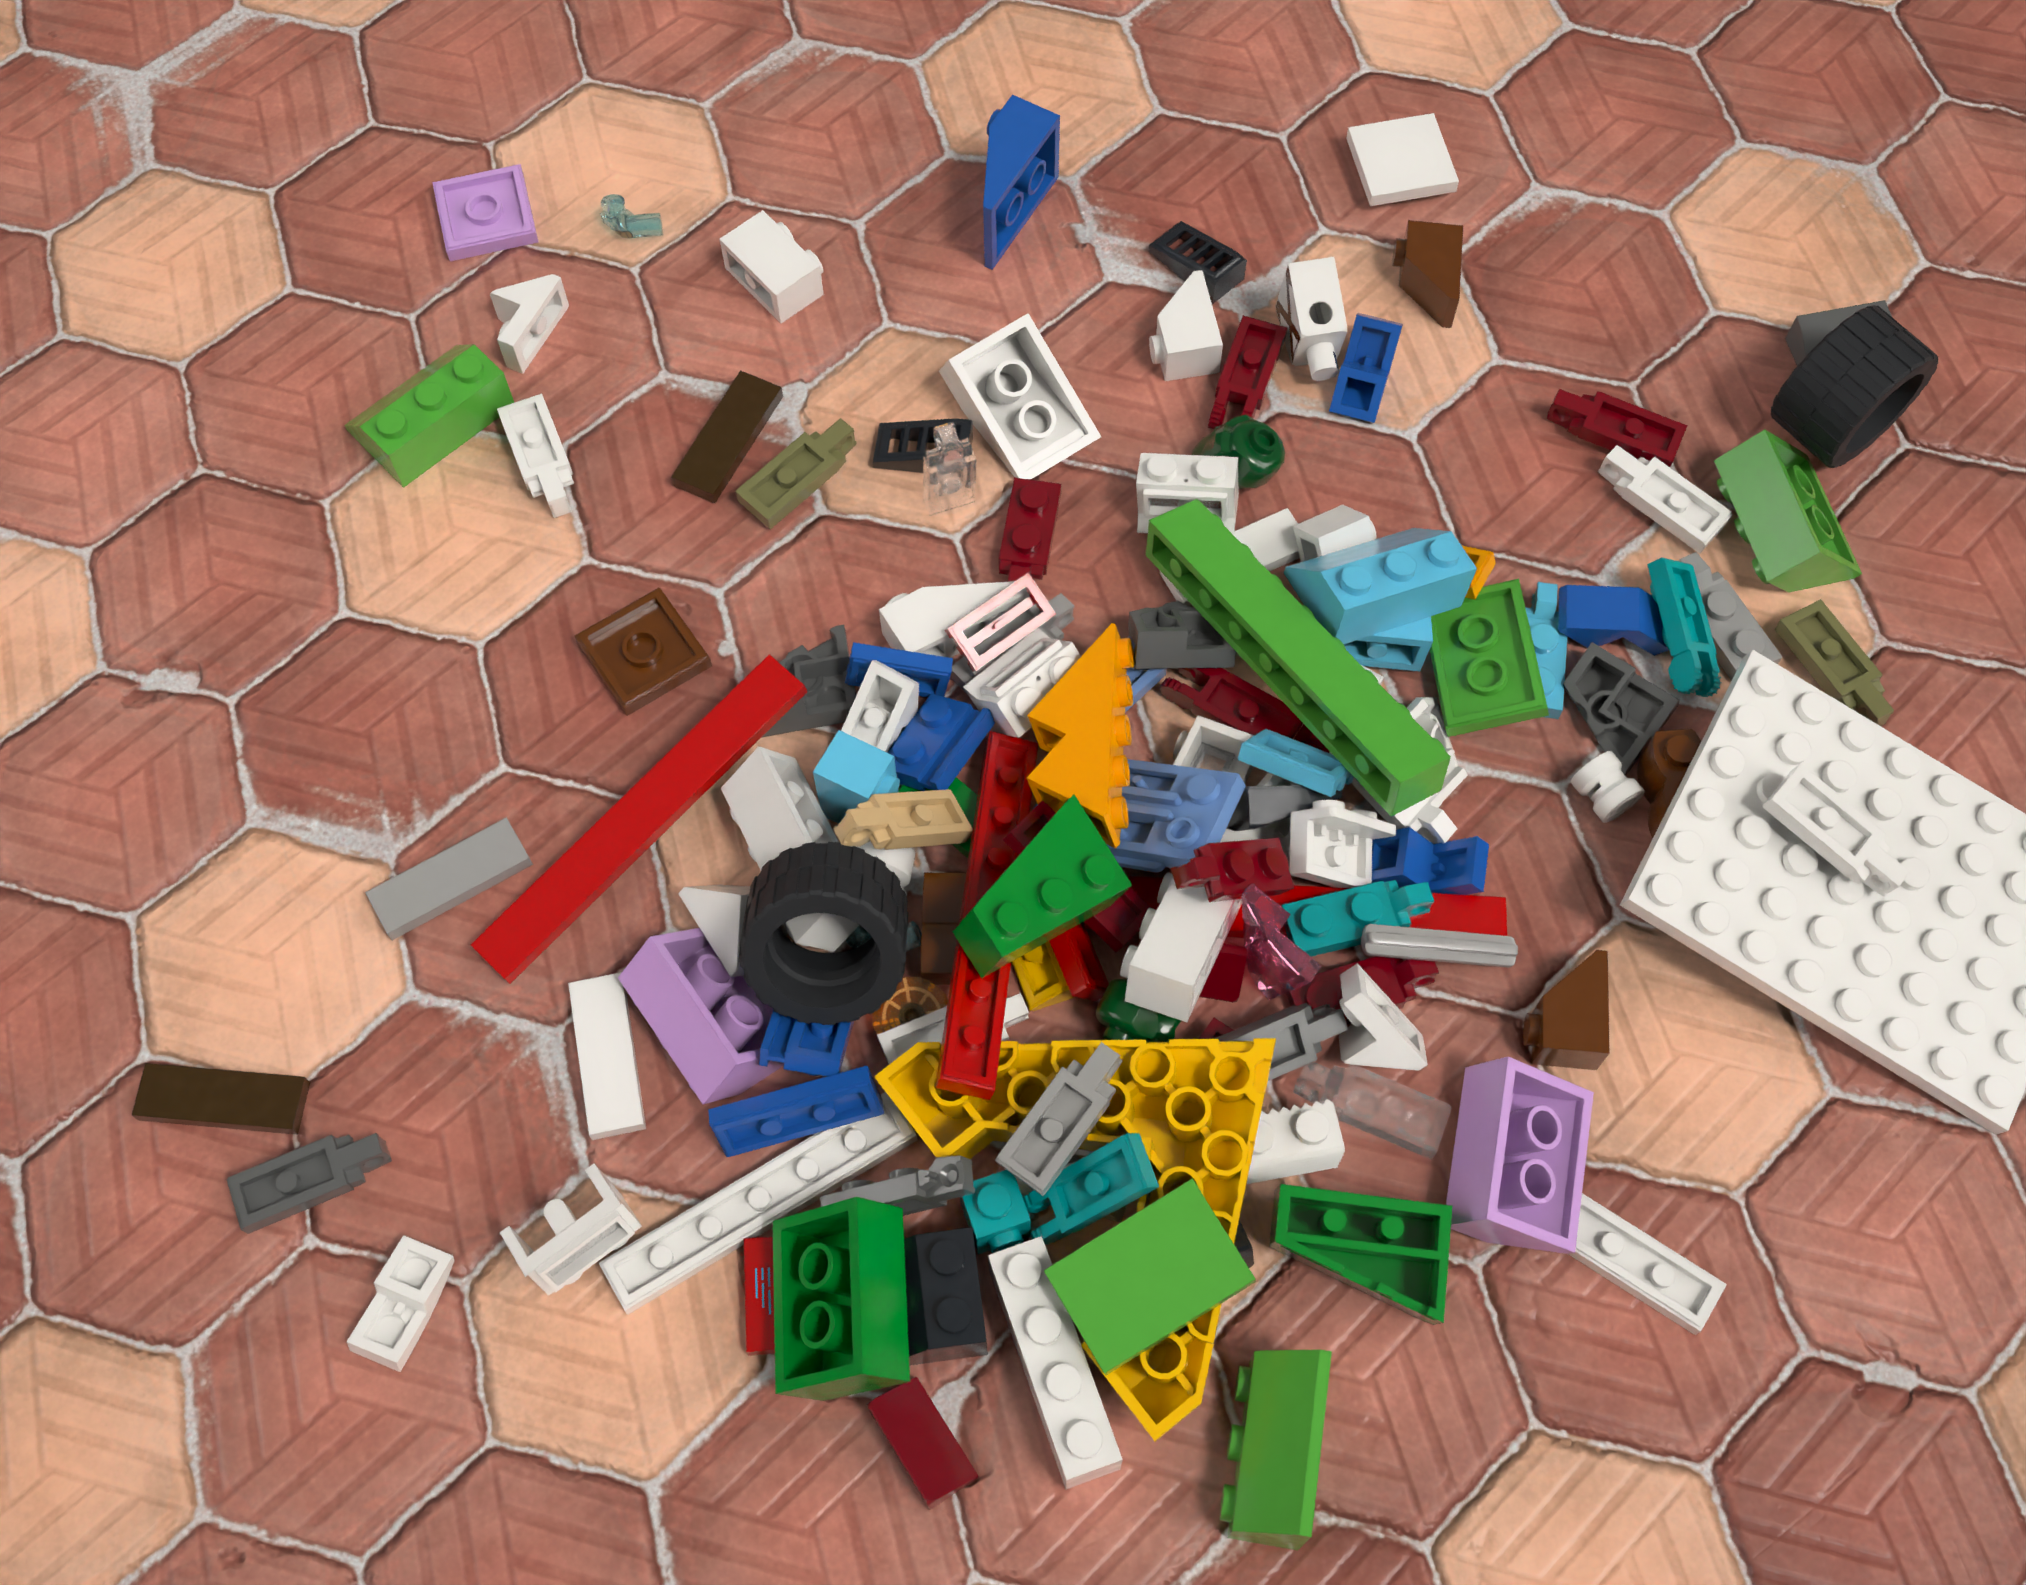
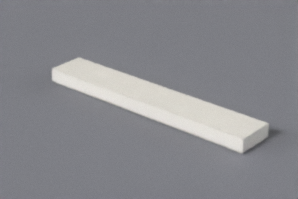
[599,1092,918,1315]

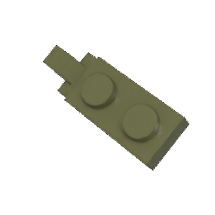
[735,418,856,530]
[1775,599,1894,726]

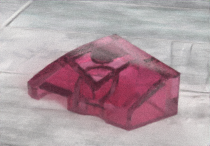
[1241,883,1321,1000]

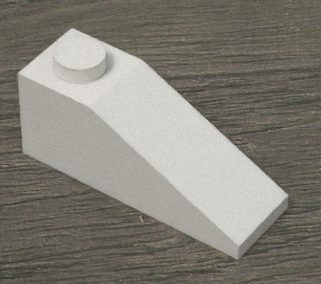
[879,581,1039,658]

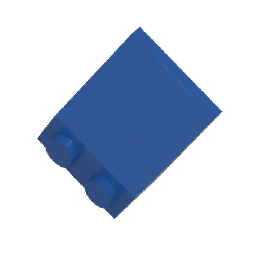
[983,94,1060,270]

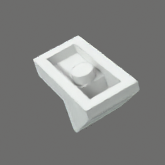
[490,274,569,374]
[841,660,919,752]
[1339,963,1428,1071]

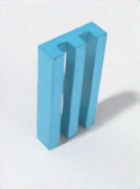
[1238,729,1354,797]

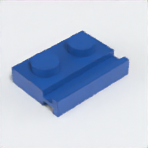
[887,693,995,791]
[759,1009,854,1076]

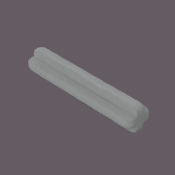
[1361,924,1518,968]

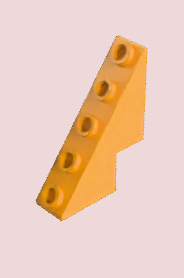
[1027,623,1134,849]

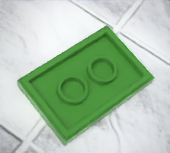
[1430,579,1549,737]
[1043,1178,1256,1375]

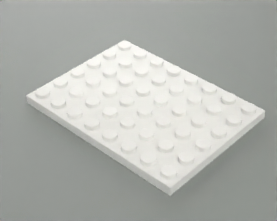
[1620,650,2026,1135]

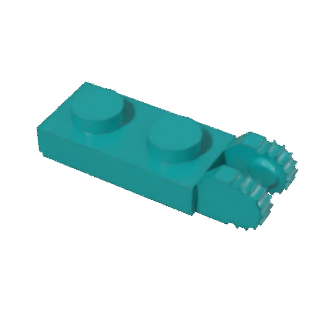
[1647,557,1722,697]
[1023,1133,1159,1245]

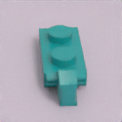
[1280,880,1434,961]

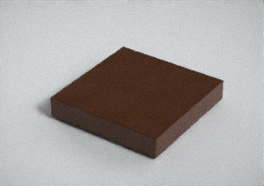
[575,587,712,716]

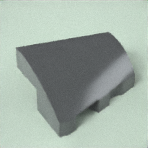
[1563,642,1679,775]

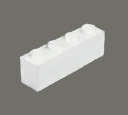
[721,746,859,952]
[1120,828,1258,1022]
[988,1236,1123,1489]

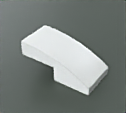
[347,1235,455,1372]

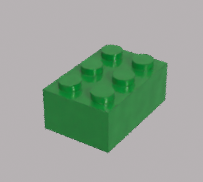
[773,1197,910,1401]

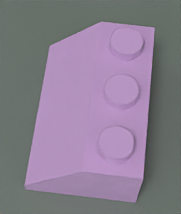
[618,928,784,1104]
[1446,1057,1594,1254]

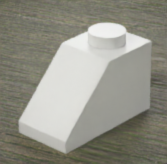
[1149,270,1223,381]

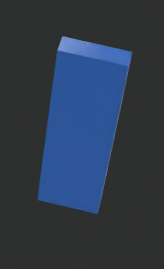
[708,1065,885,1157]

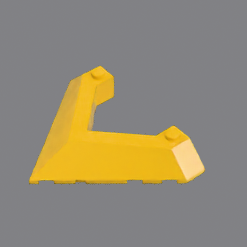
[874,1038,1276,1442]

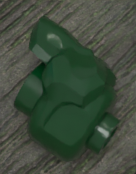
[1192,414,1285,489]
[1095,978,1182,1042]

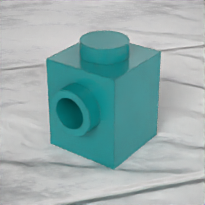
[960,1170,1031,1255]

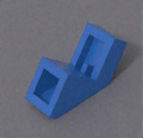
[1329,313,1403,423]
[1558,585,1669,656]
[1371,827,1489,895]

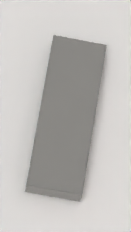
[365,817,533,940]

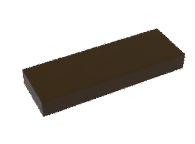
[671,370,783,503]
[132,1063,310,1135]

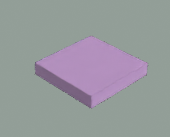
[432,164,539,261]

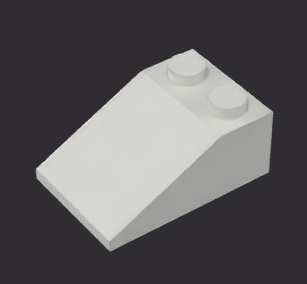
[939,314,1101,480]

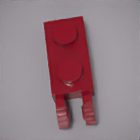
[1208,315,1288,429]
[1159,668,1303,739]

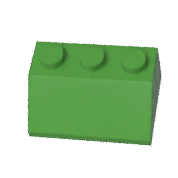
[344,344,514,488]
[1714,429,1862,593]
[1219,1349,1332,1551]

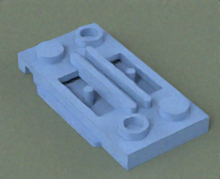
[1033,759,1246,872]

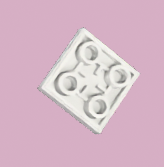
[1346,113,1459,206]

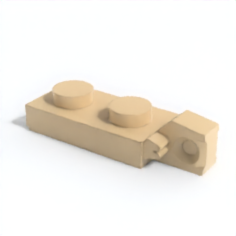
[833,789,974,850]

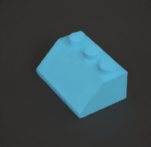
[1284,528,1477,644]

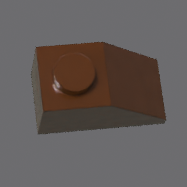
[1392,220,1463,328]
[1523,950,1610,1070]

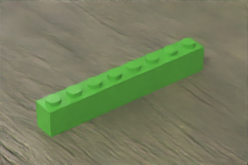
[1146,499,1451,817]

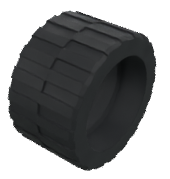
[1771,305,1938,468]
[739,841,908,1025]

